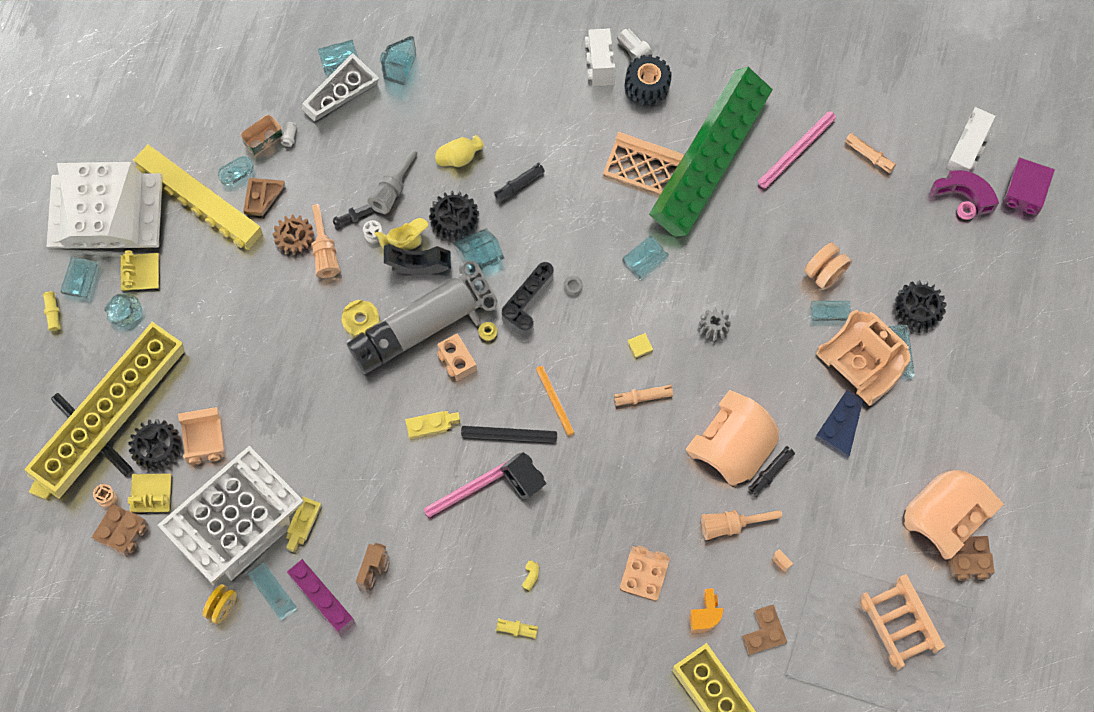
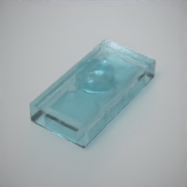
[811,301,851,321]

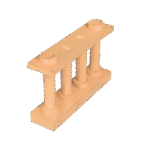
[860,574,945,671]

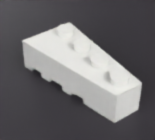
[301,53,379,122]

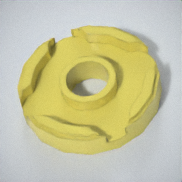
[341,300,380,336]

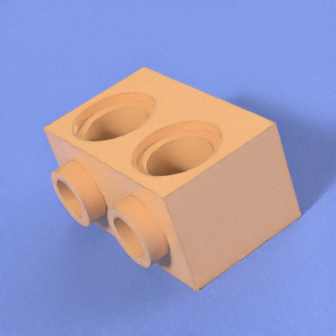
[437,333,477,381]

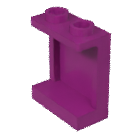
[1003,157,1055,215]

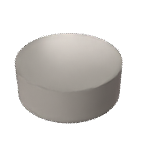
[564,276,583,296]

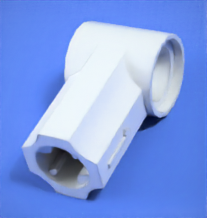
[617,29,652,62]

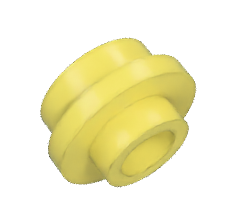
[478,322,498,341]

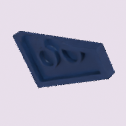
[816,390,863,458]

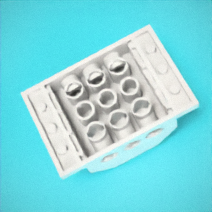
[46,162,163,249]
[157,446,304,584]

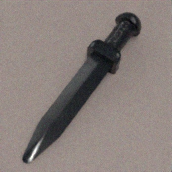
[333,196,399,227]

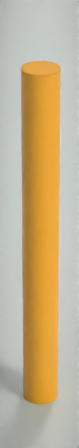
[536,366,575,436]

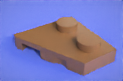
[243,178,285,216]

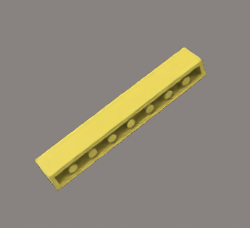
[133,144,263,250]

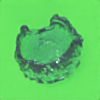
[104,292,142,326]

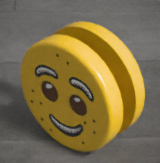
[202,584,237,624]

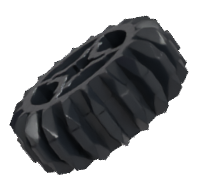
[429,191,479,240]
[894,280,947,331]
[128,419,182,471]

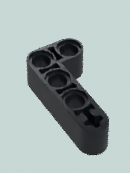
[501,262,554,337]

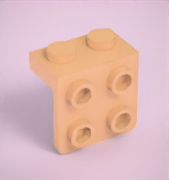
[620,546,671,600]

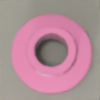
[957,201,976,220]

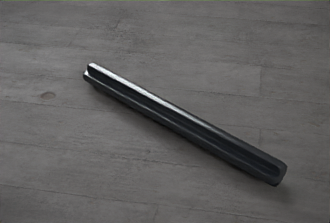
[51,393,133,477]

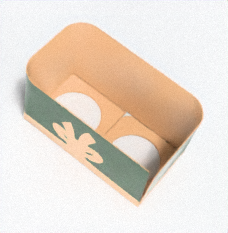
[241,115,283,156]

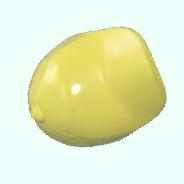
[435,135,484,167]
[374,218,429,251]

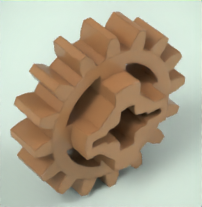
[273,214,314,255]

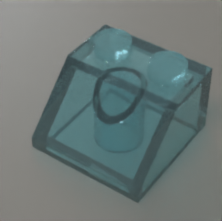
[379,36,416,85]
[453,228,505,274]

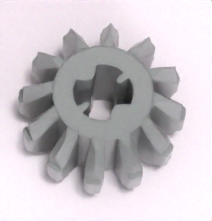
[698,308,731,341]

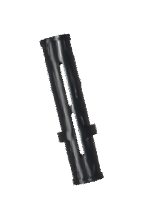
[494,162,545,202]
[748,446,795,496]

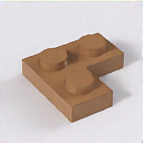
[742,604,787,656]

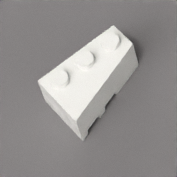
[585,28,615,86]
[946,107,995,172]

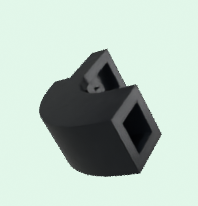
[384,244,451,275]

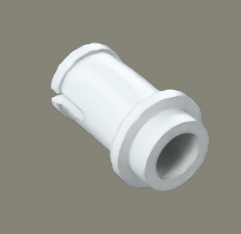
[280,122,298,147]

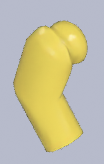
[522,560,540,590]

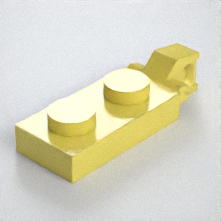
[405,411,461,439]
[286,497,322,553]

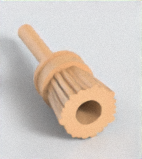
[311,204,341,278]
[701,510,782,540]

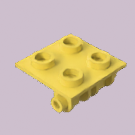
[121,250,159,291]
[128,474,172,513]

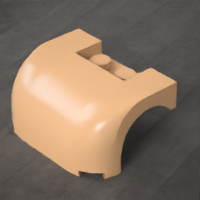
[816,310,911,406]
[685,390,779,486]
[904,470,1004,559]

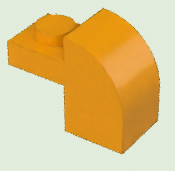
[690,588,723,634]

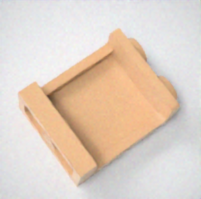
[178,407,226,465]

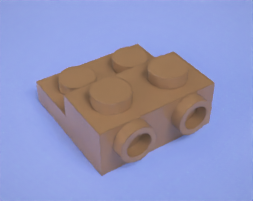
[91,503,147,557]
[949,536,995,581]
[356,543,389,593]

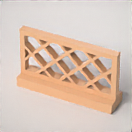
[603,132,685,195]

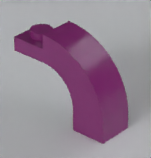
[931,170,999,215]

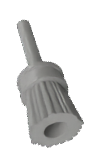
[367,149,417,214]

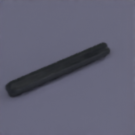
[461,426,557,443]

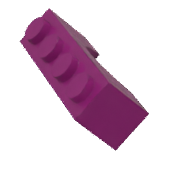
[287,559,355,636]

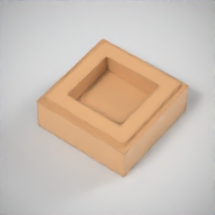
[772,549,793,572]

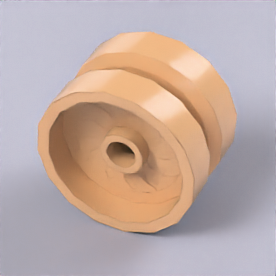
[804,242,852,290]

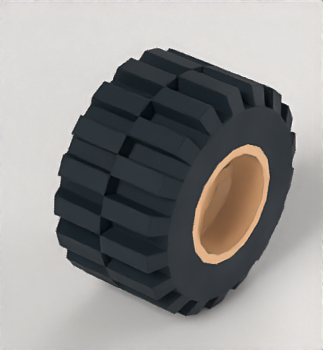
[625,54,672,105]

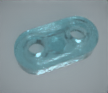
[218,156,254,185]

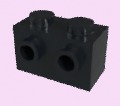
[500,452,547,500]

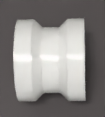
[363,220,383,243]

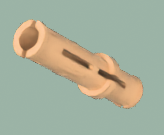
[845,133,896,174]
[614,384,673,406]

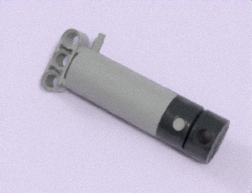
[346,261,498,374]

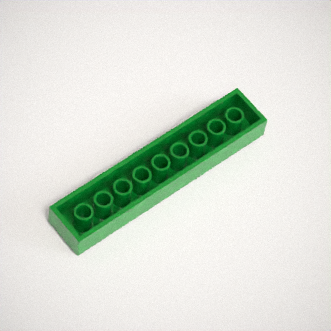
[649,66,773,237]

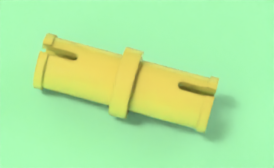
[43,291,61,331]
[496,618,538,639]

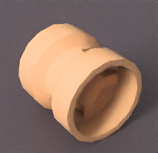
[93,484,117,508]

